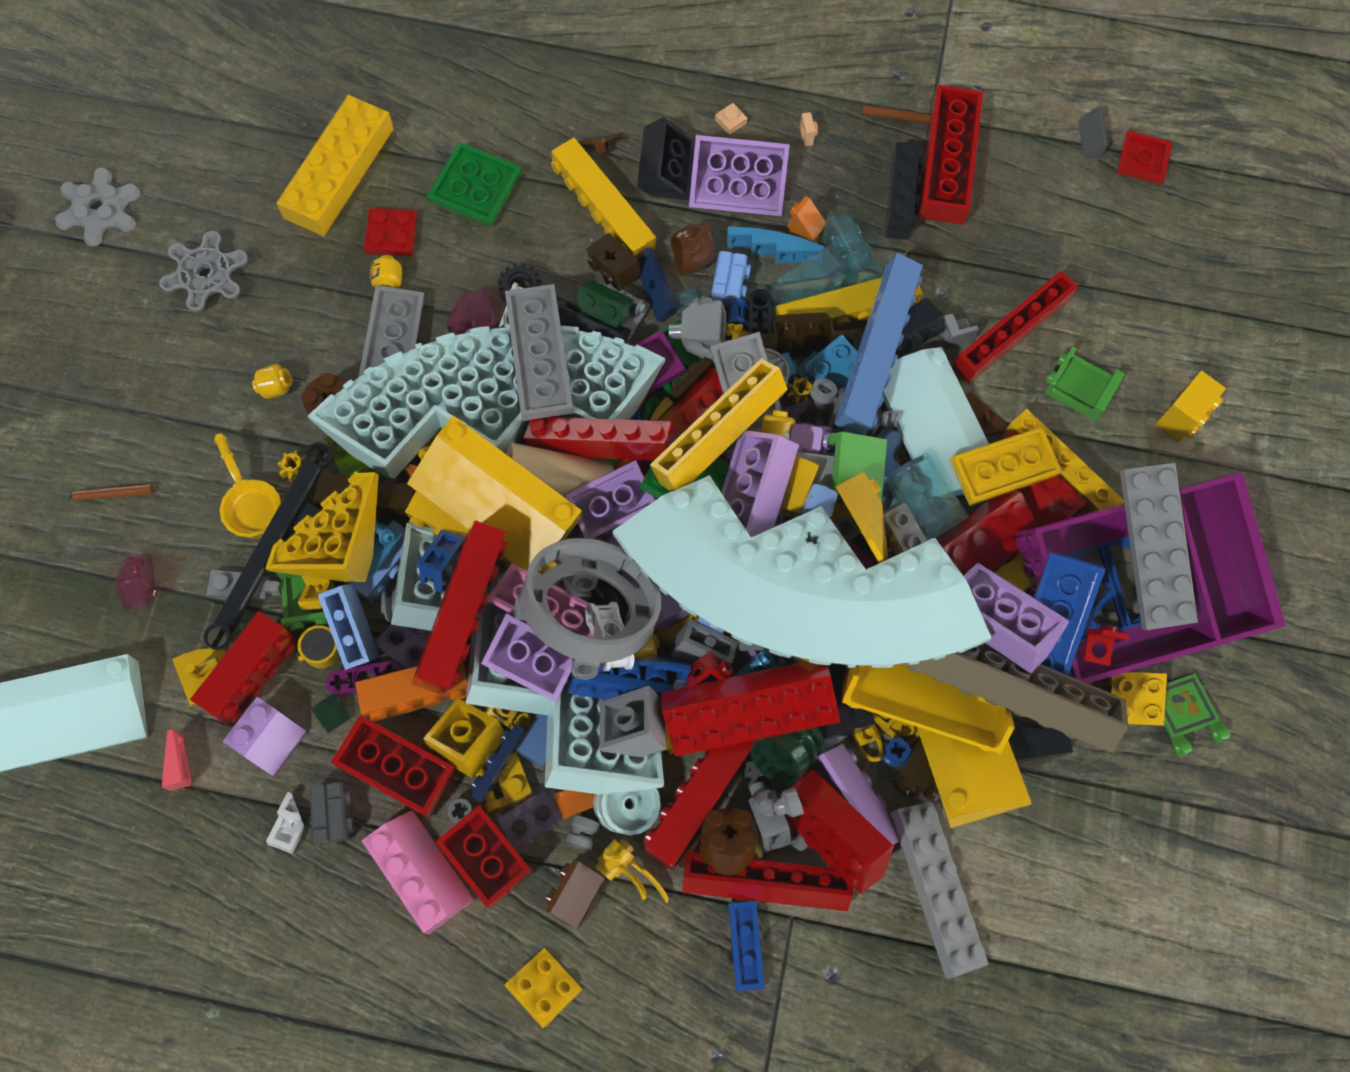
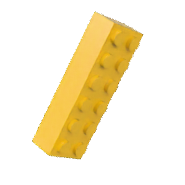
[276,95,394,237]

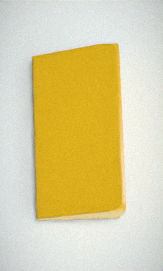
[781,456,819,514]

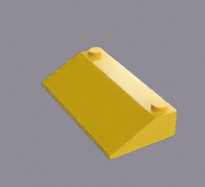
[407,415,583,572]
[842,664,1014,754]
[917,727,1032,828]

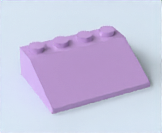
[689,135,790,217]

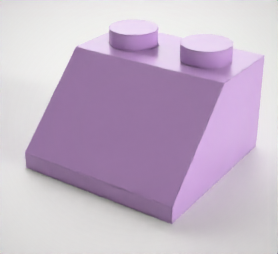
[222,697,307,776]

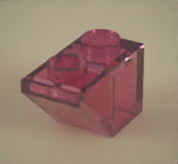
[446,288,496,335]
[114,554,155,610]

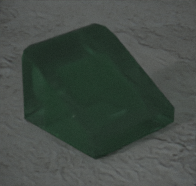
[311,694,351,734]

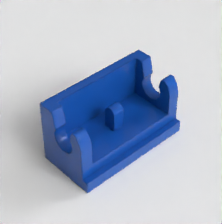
[417,529,466,593]

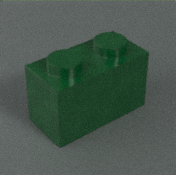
[574,280,635,328]

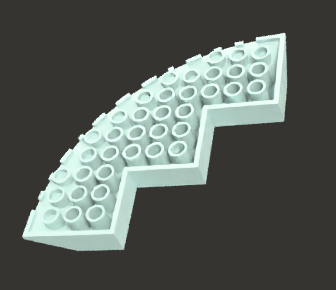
[308,324,665,479]
[612,476,992,668]
[391,523,664,794]

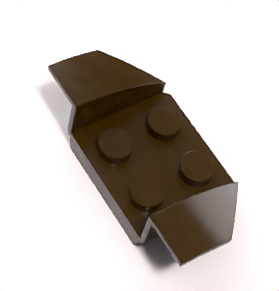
[760,312,855,357]

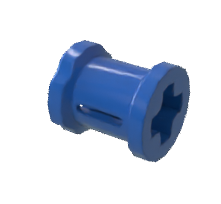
[727,299,748,329]
[883,738,910,766]

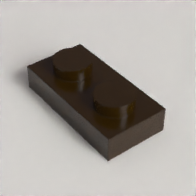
[670,357,712,404]

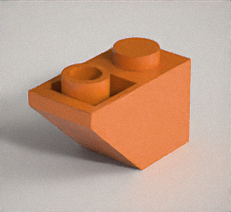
[787,196,827,244]

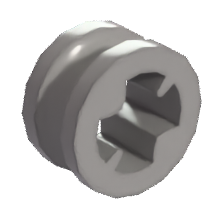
[447,798,473,824]

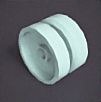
[593,788,661,835]

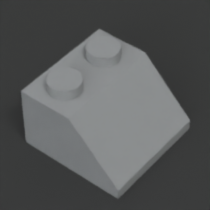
[599,686,666,757]

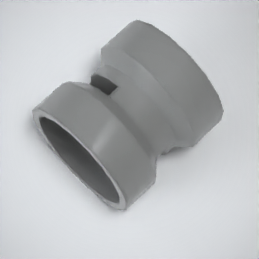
[565,815,600,851]

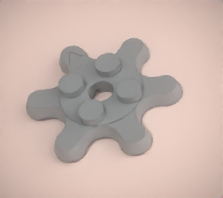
[55,168,141,247]
[159,231,248,312]

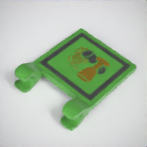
[1164,673,1230,757]

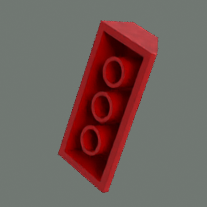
[1007,430,1087,526]

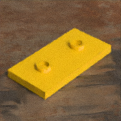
[949,427,1063,506]

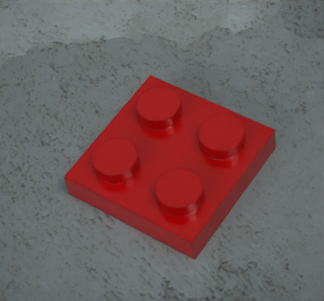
[1116,130,1172,185]
[364,208,417,256]

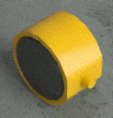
[298,625,340,669]

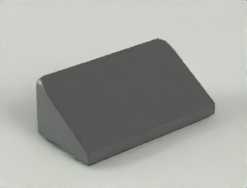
[1078,106,1108,159]

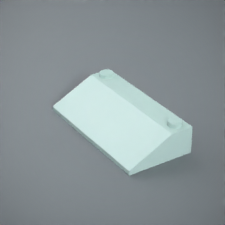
[882,347,989,501]
[0,654,148,772]

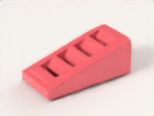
[162,729,192,791]

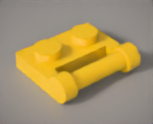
[476,750,533,814]

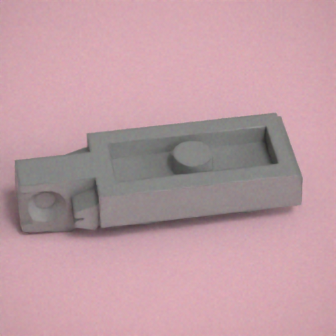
[206,570,282,602]

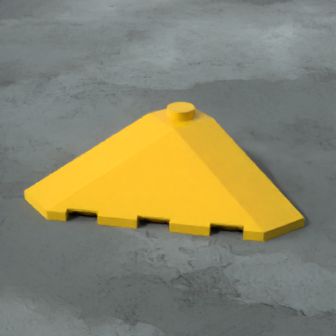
[836,471,888,564]
[265,472,379,582]

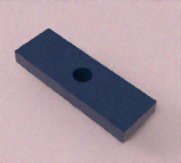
[637,247,678,322]
[470,725,526,804]

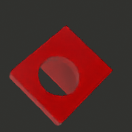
[1083,625,1129,666]
[687,651,735,686]

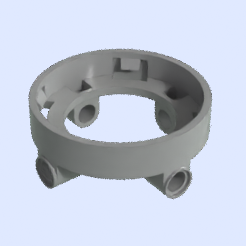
[514,538,661,680]

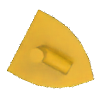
[172,648,227,706]

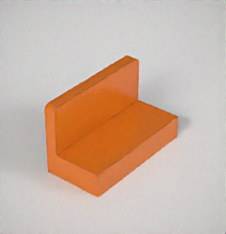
[552,790,595,819]

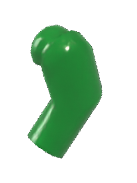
[640,396,664,421]

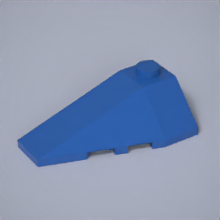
[569,655,691,687]

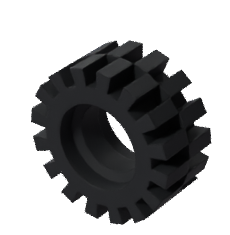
[498,263,542,305]

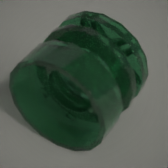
[751,727,825,786]

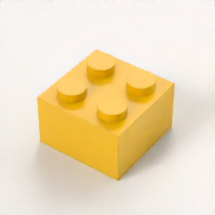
[1155,370,1226,442]
[423,699,504,778]

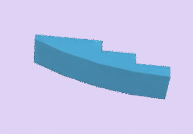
[726,227,824,263]

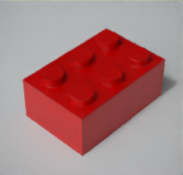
[435,805,534,910]

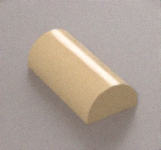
[506,443,614,498]

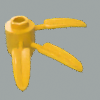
[595,839,669,903]

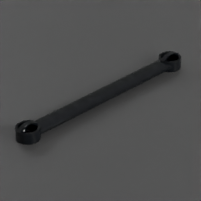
[203,442,332,651]

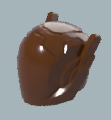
[671,222,715,276]

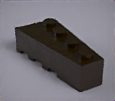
[313,473,416,528]

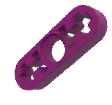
[325,661,403,697]

